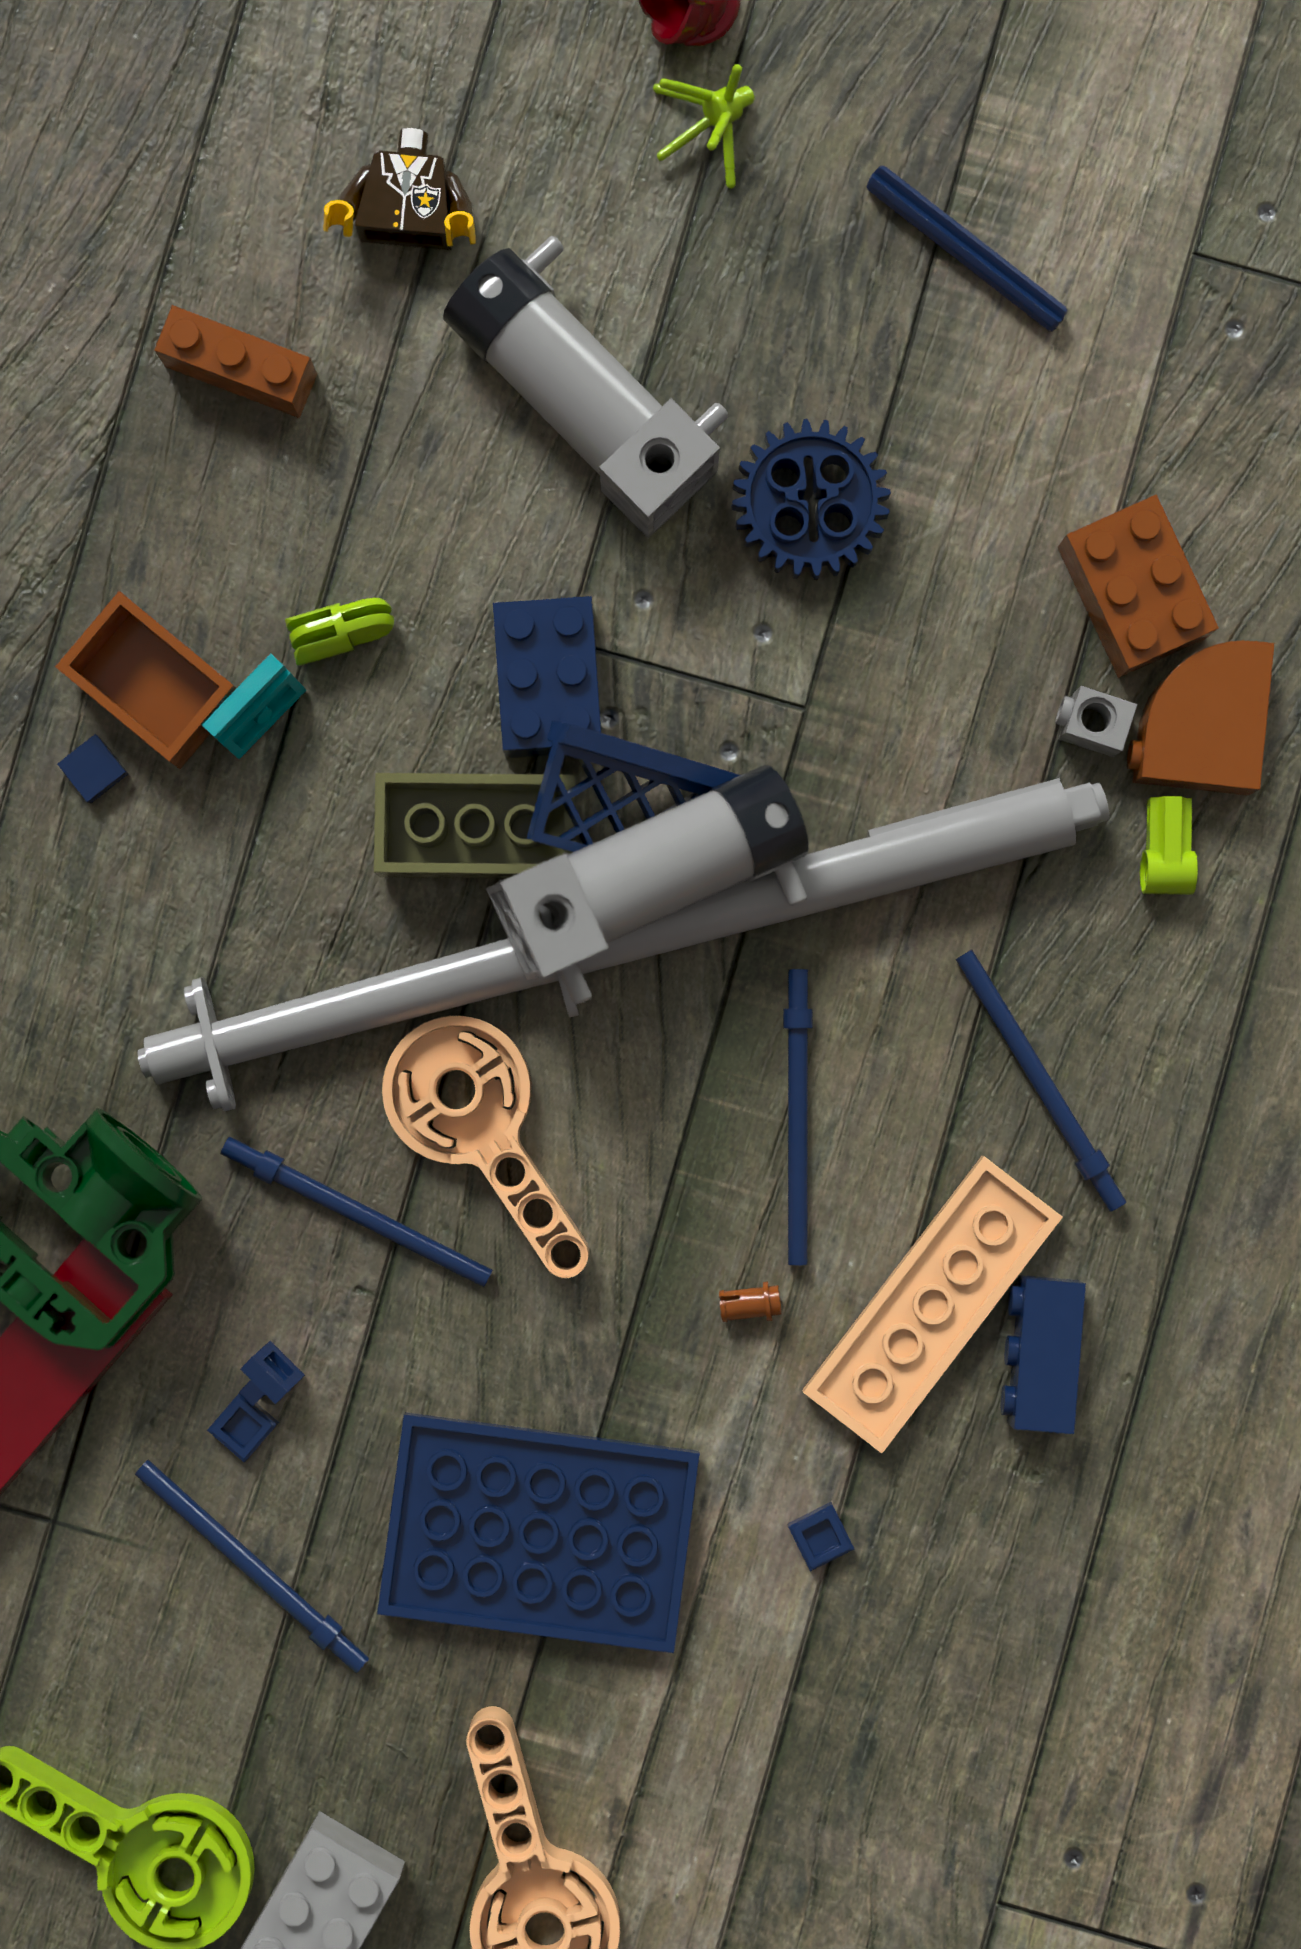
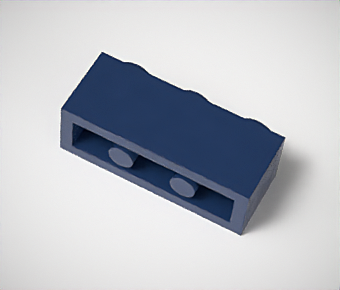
[1000,1275,1086,1434]

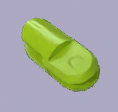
[285,598,394,666]

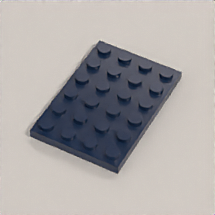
[377,1412,700,1653]

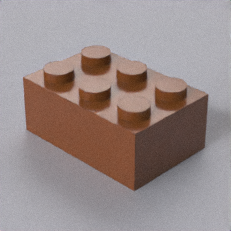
[1057,494,1219,678]
[55,591,236,769]

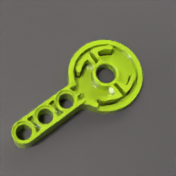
[0,1746,255,1949]

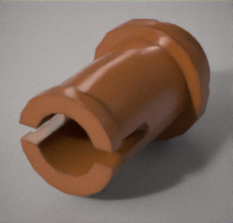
[719,1281,782,1322]

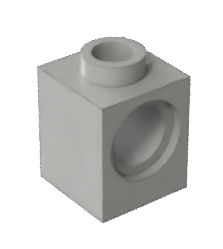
[1055,686,1137,757]

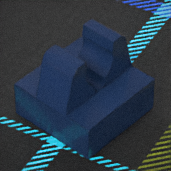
[239,1341,305,1407]

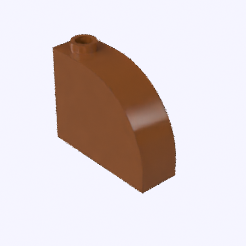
[1127,640,1275,796]

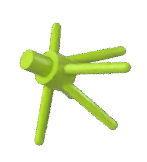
[653,64,754,189]

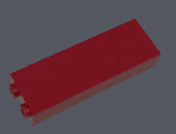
[0,1239,173,1496]

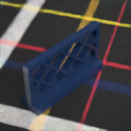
[526,721,740,852]

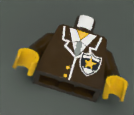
[323,128,476,250]

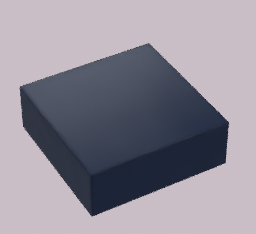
[57,734,129,804]
[207,1394,279,1463]
[787,1502,854,1571]

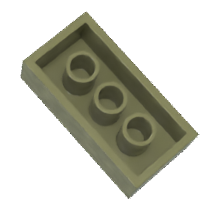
[374,773,577,879]

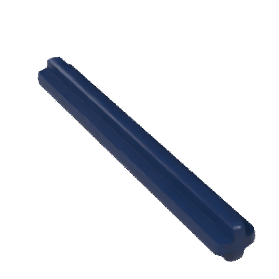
[867,165,1068,331]

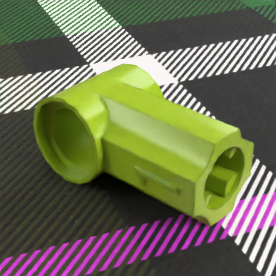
[1140,796,1198,895]

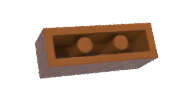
[154,305,317,418]

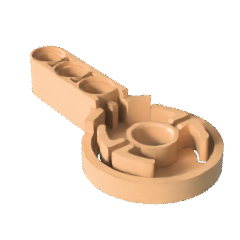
[382,1016,589,1278]
[467,1706,620,1949]

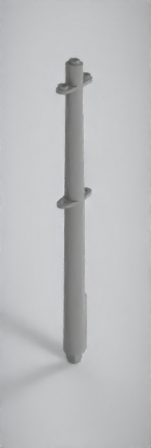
[137,778,1110,1112]

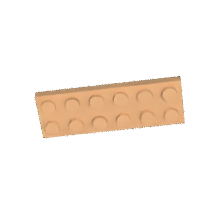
[802,1156,1063,1453]

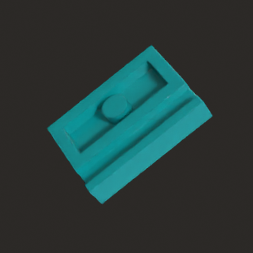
[201,654,307,759]

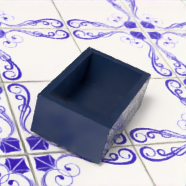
[493,596,602,758]

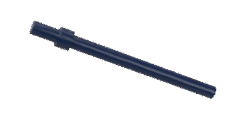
[955,950,1127,1212]
[783,969,813,1266]
[220,1137,493,1287]
[135,1460,369,1673]

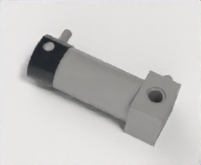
[443,236,728,539]
[486,765,809,1005]

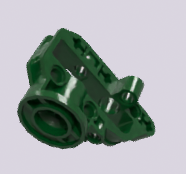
[0,1108,203,1350]

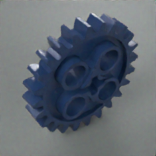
[732,419,891,580]

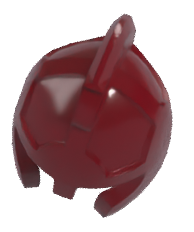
[638,0,740,46]

